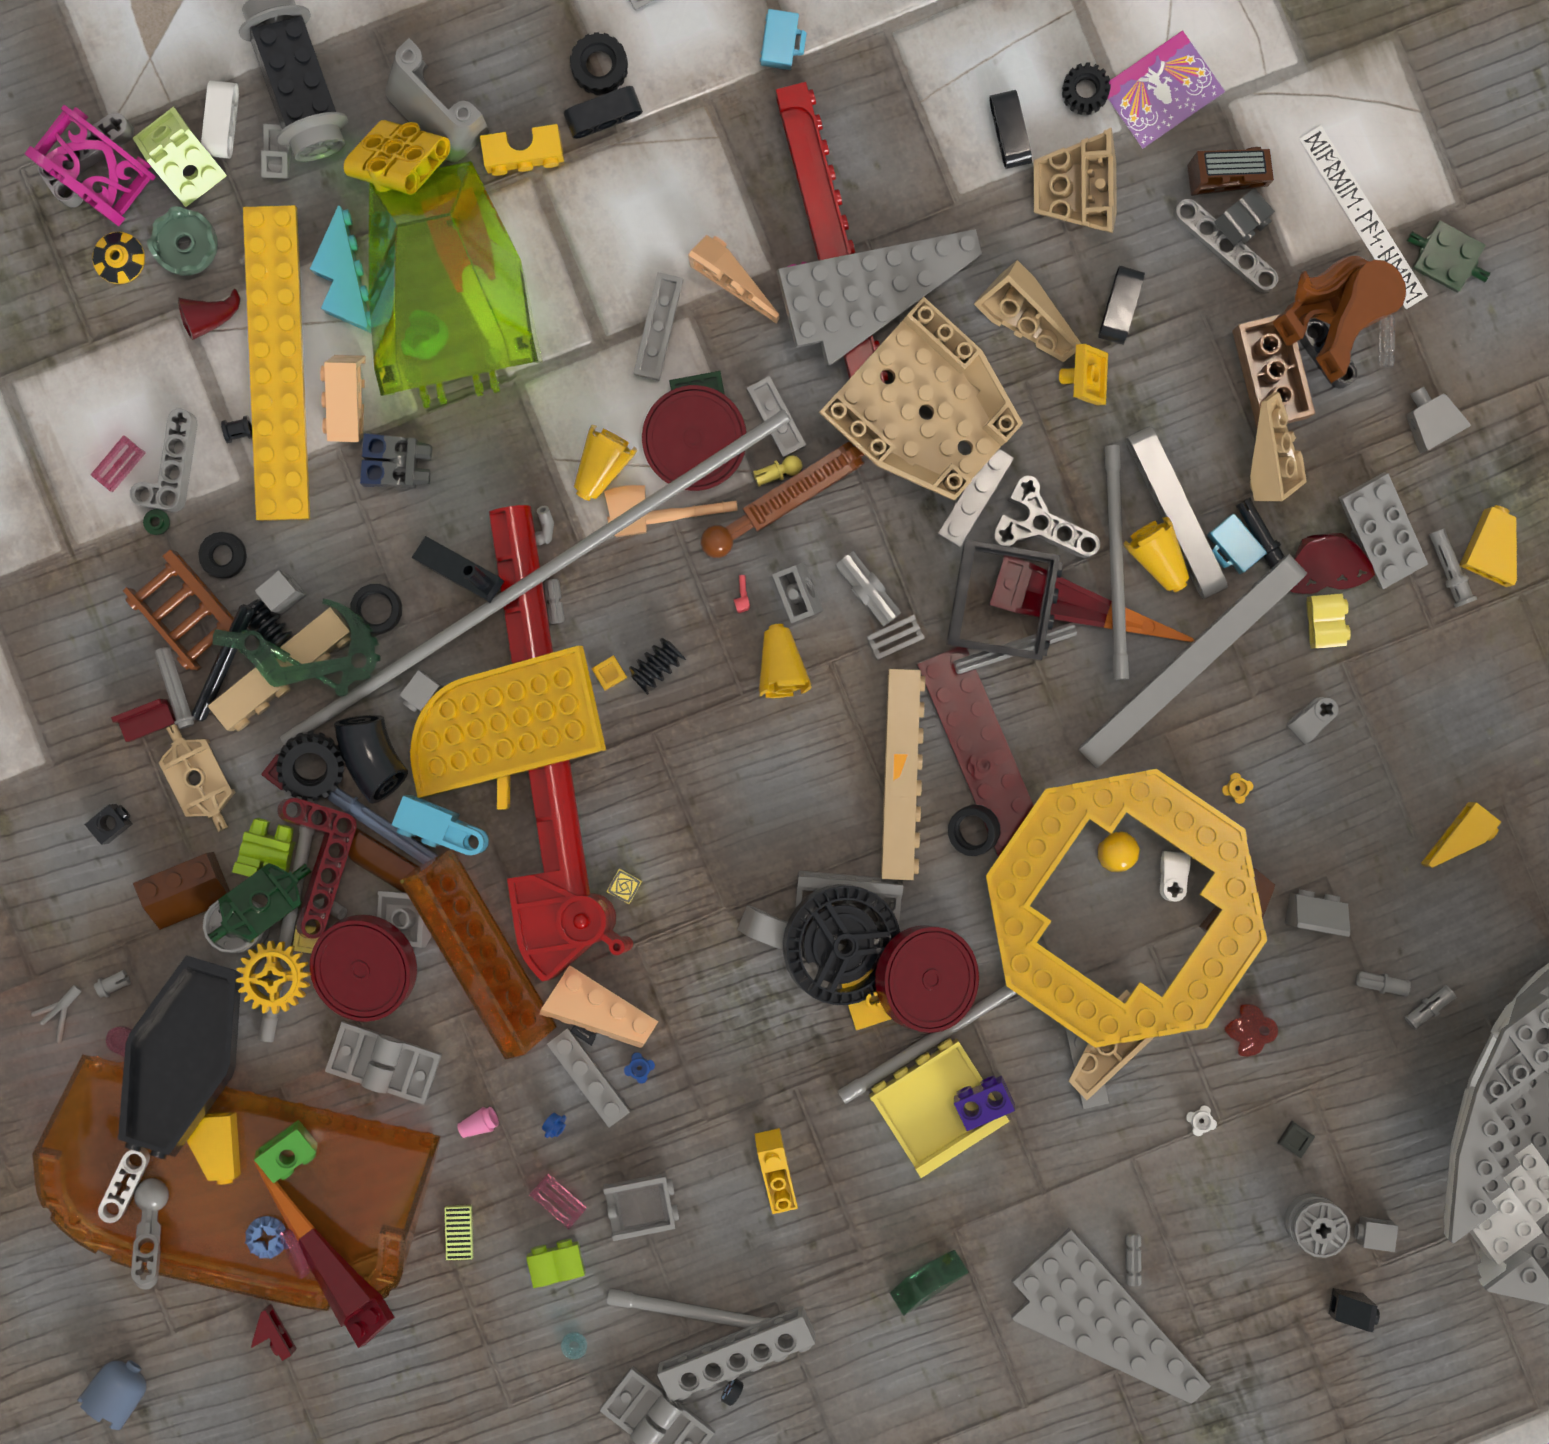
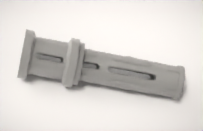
[1429,528,1477,608]

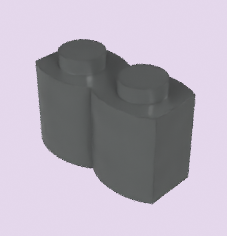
[1214,188,1275,246]

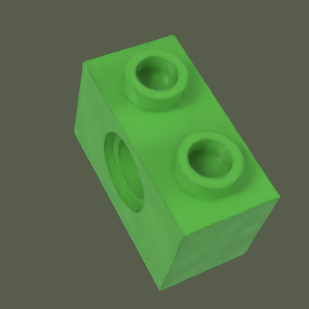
[254,1120,318,1183]

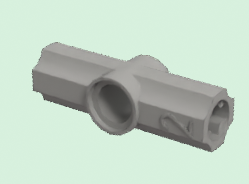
[836,551,901,627]

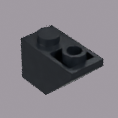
[1328,1288,1380,1332]

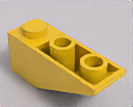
[754,1128,798,1214]

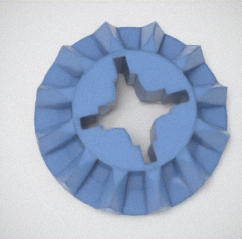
[245,1216,288,1259]

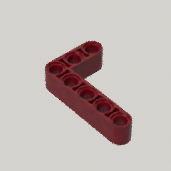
[277,798,356,939]

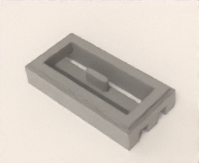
[867,615,925,660]

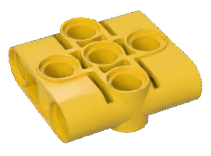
[344,120,450,195]

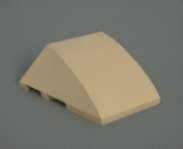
[1034,128,1117,233]

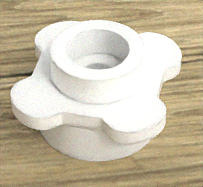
[1186,1105,1217,1136]

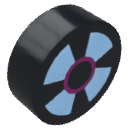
[721,1379,744,1406]

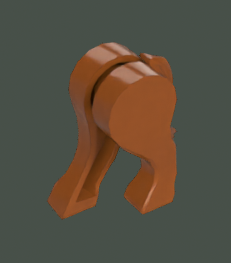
[1273,255,1406,383]

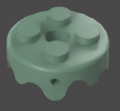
[147,206,218,276]

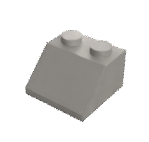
[1285,889,1350,937]

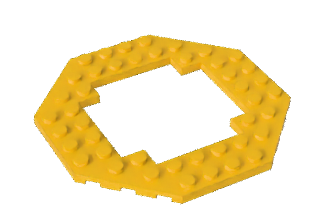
[986,769,1267,1048]

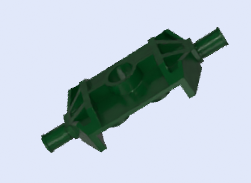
[207,863,311,944]

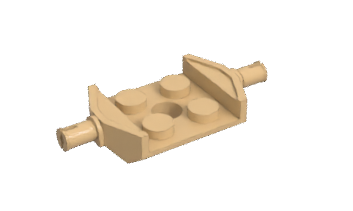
[159,724,235,832]

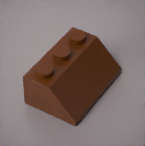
[133,852,230,930]

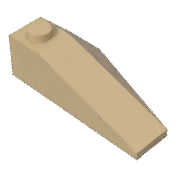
[974,260,1081,362]
[1250,392,1307,501]
[1068,989,1154,1100]

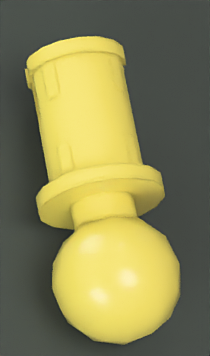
[753,455,802,487]

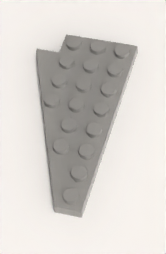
[776,229,982,367]
[1011,1228,1211,1404]

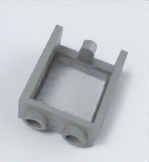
[603,1172,679,1241]

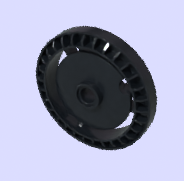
[783,884,900,1005]

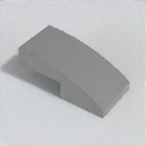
[261,124,291,178]

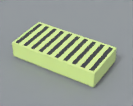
[445,1205,474,1260]

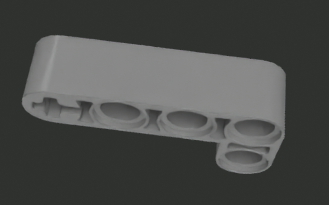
[38,113,134,208]
[130,408,198,512]
[737,905,845,958]

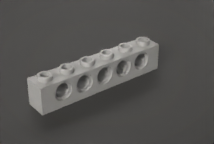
[657,1306,816,1402]

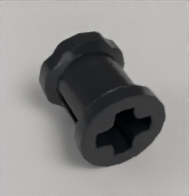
[221,416,253,444]

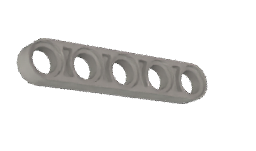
[1174,199,1278,293]

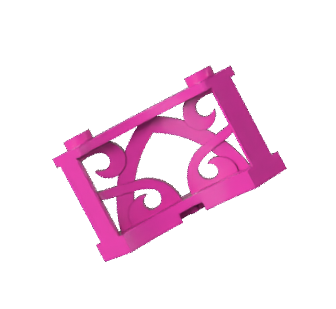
[24,105,156,226]

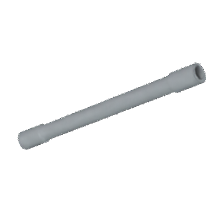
[607,1288,788,1337]

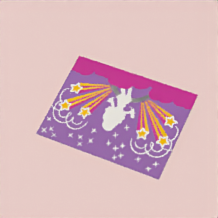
[1108,31,1225,149]

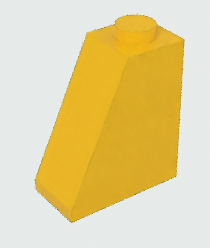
[1459,505,1517,587]
[187,1112,241,1185]

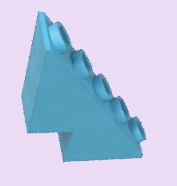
[310,206,375,333]

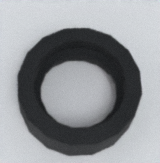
[350,584,402,634]
[948,804,1000,856]

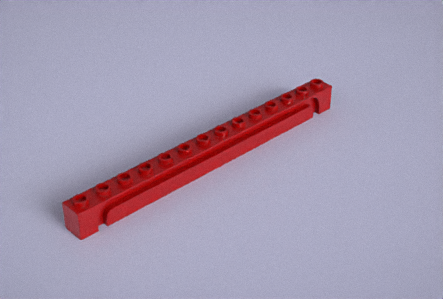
[776,82,888,383]

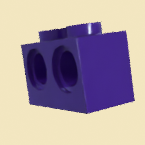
[954,1076,1015,1131]

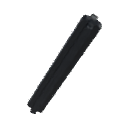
[192,604,254,721]

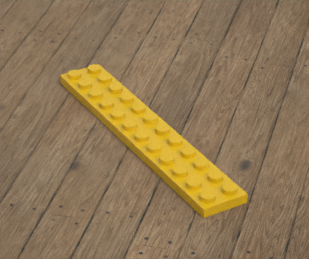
[243,205,310,521]

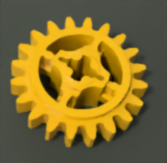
[236,940,311,1014]

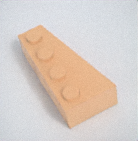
[539,965,658,1048]

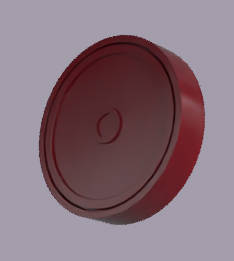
[642,385,747,491]
[310,915,417,1022]
[875,925,979,1033]

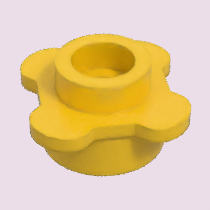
[1222,773,1253,804]

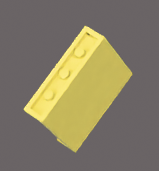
[869,1038,1010,1178]

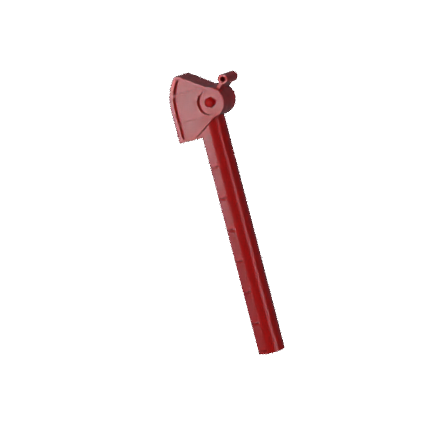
[489,505,633,981]

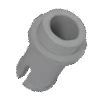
[94,969,131,998]

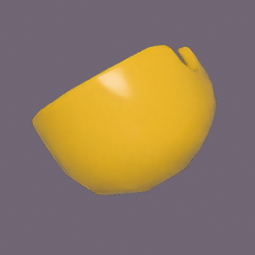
[1098,831,1140,872]

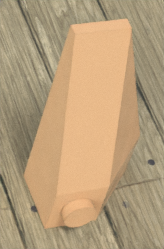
[688,235,779,323]

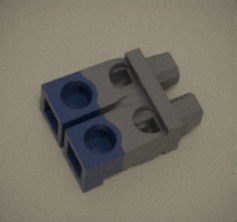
[360,433,432,488]

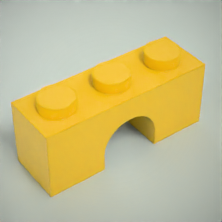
[480,124,564,176]

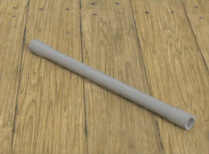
[1104,445,1129,680]
[258,810,319,1042]
[837,985,1017,1104]

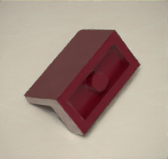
[111,699,176,742]

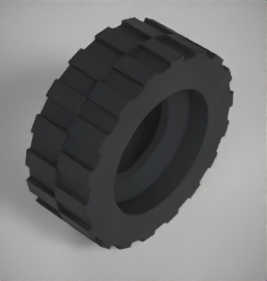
[570,32,628,95]

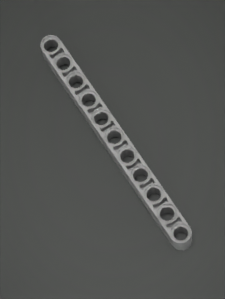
[1078,554,1307,768]

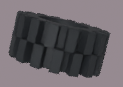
[1062,62,1111,115]

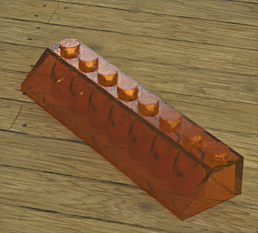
[399,849,557,1059]

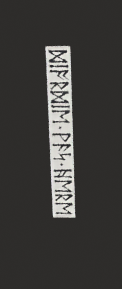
[1299,125,1428,309]

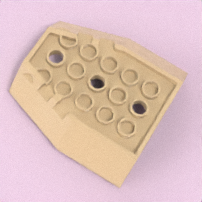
[819,297,1023,501]

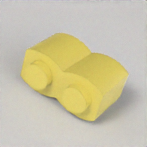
[1307,594,1351,649]

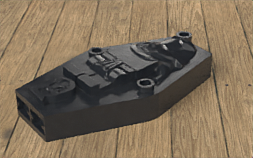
[118,955,242,1160]

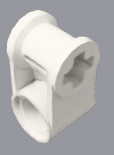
[1159,851,1191,902]

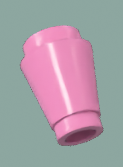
[457,1107,499,1138]

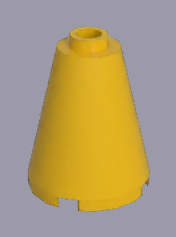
[574,425,637,501]
[1124,517,1189,592]
[759,624,811,698]

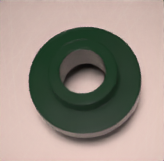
[143,509,170,535]

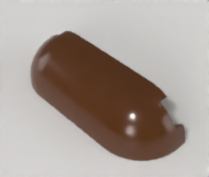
[348,827,439,894]

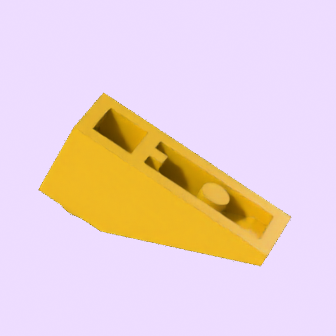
[1421,802,1501,868]

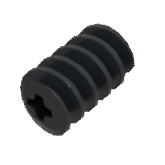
[248,599,292,656]
[629,638,686,695]

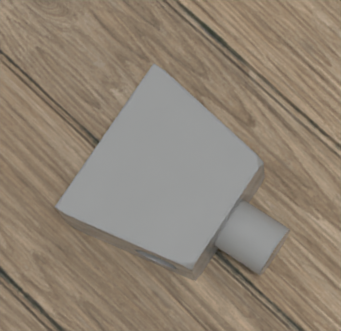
[1406,387,1471,454]

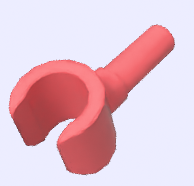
[734,575,750,613]

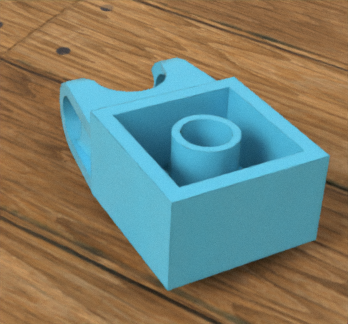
[391,795,489,855]

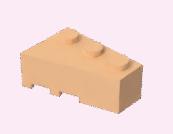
[320,355,366,442]

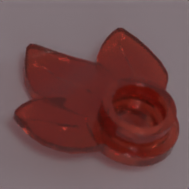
[1225,1004,1278,1056]

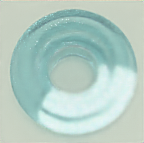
[561,1332,587,1359]

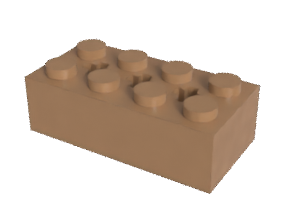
[1232,314,1315,428]

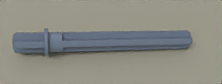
[328,788,452,877]

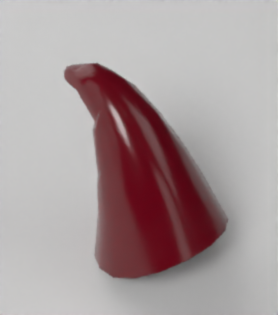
[178,289,241,340]

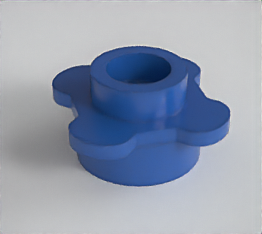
[624,1052,655,1084]
[542,1113,567,1138]

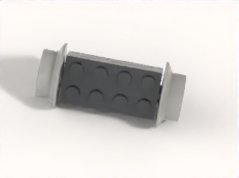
[239,0,348,162]

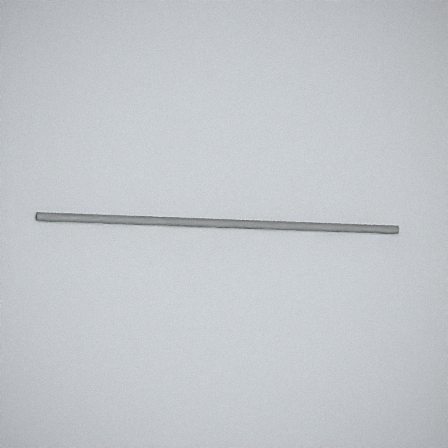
[280,409,791,745]

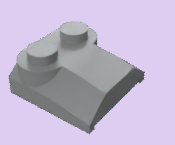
[377,891,434,948]

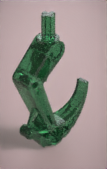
[212,598,381,697]

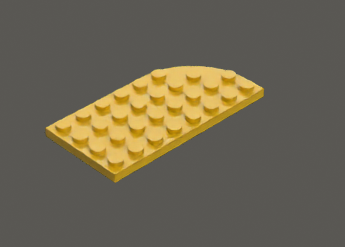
[410,646,606,798]

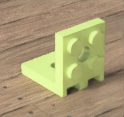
[133,106,227,207]

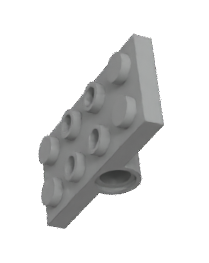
[1338,472,1428,589]
[325,1021,442,1105]
[599,1366,715,1444]

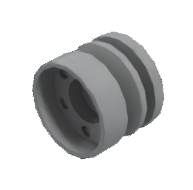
[203,900,269,953]
[1285,1193,1350,1258]

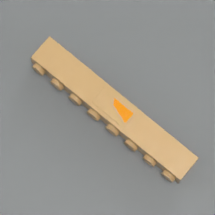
[881,669,925,880]

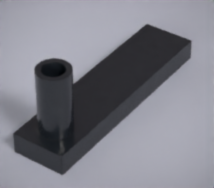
[411,536,504,603]

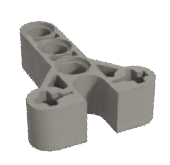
[992,476,1100,558]

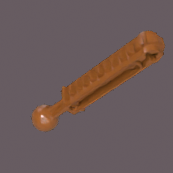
[701,441,865,558]

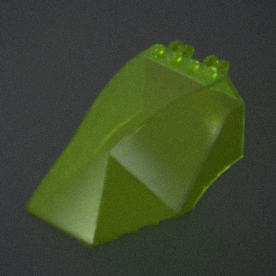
[369,161,543,408]

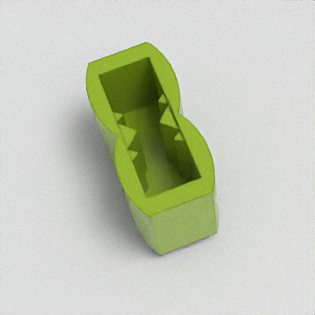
[526,1239,586,1288]

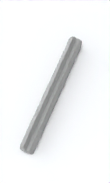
[953,622,1077,674]

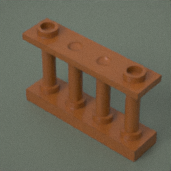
[122,549,234,671]

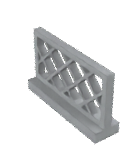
[795,871,903,943]

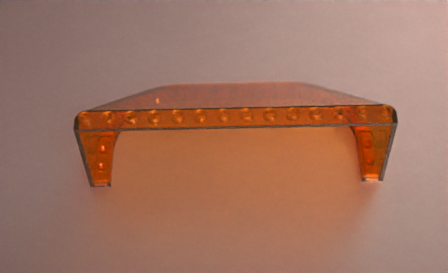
[32,1054,440,1311]

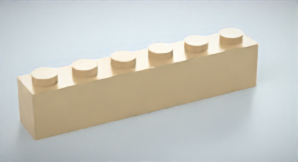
[208,607,354,732]

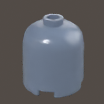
[77,1360,146,1430]

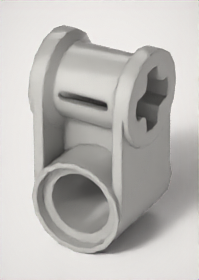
[1287,697,1338,744]

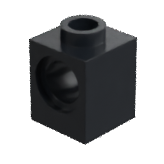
[84,804,133,845]

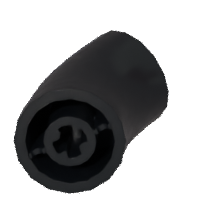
[334,715,408,804]

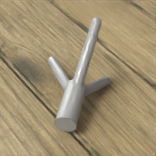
[31,985,82,1044]

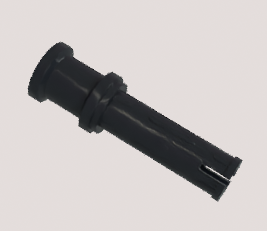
[1236,497,1285,569]

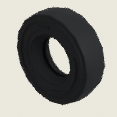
[198,532,247,579]

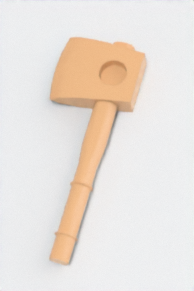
[604,485,738,537]

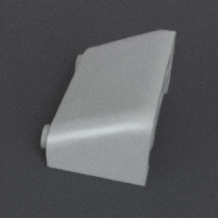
[385,38,490,162]

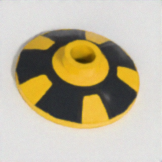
[92,232,145,284]

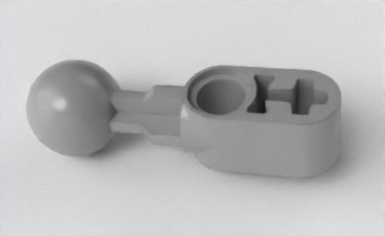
[131,1178,169,1289]

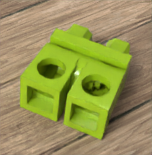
[232,818,296,877]

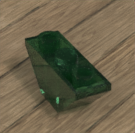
[890,1250,969,1316]

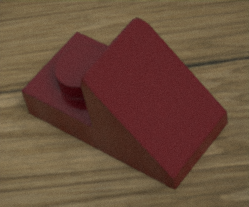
[251,1304,297,1361]

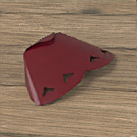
[1290,533,1375,594]

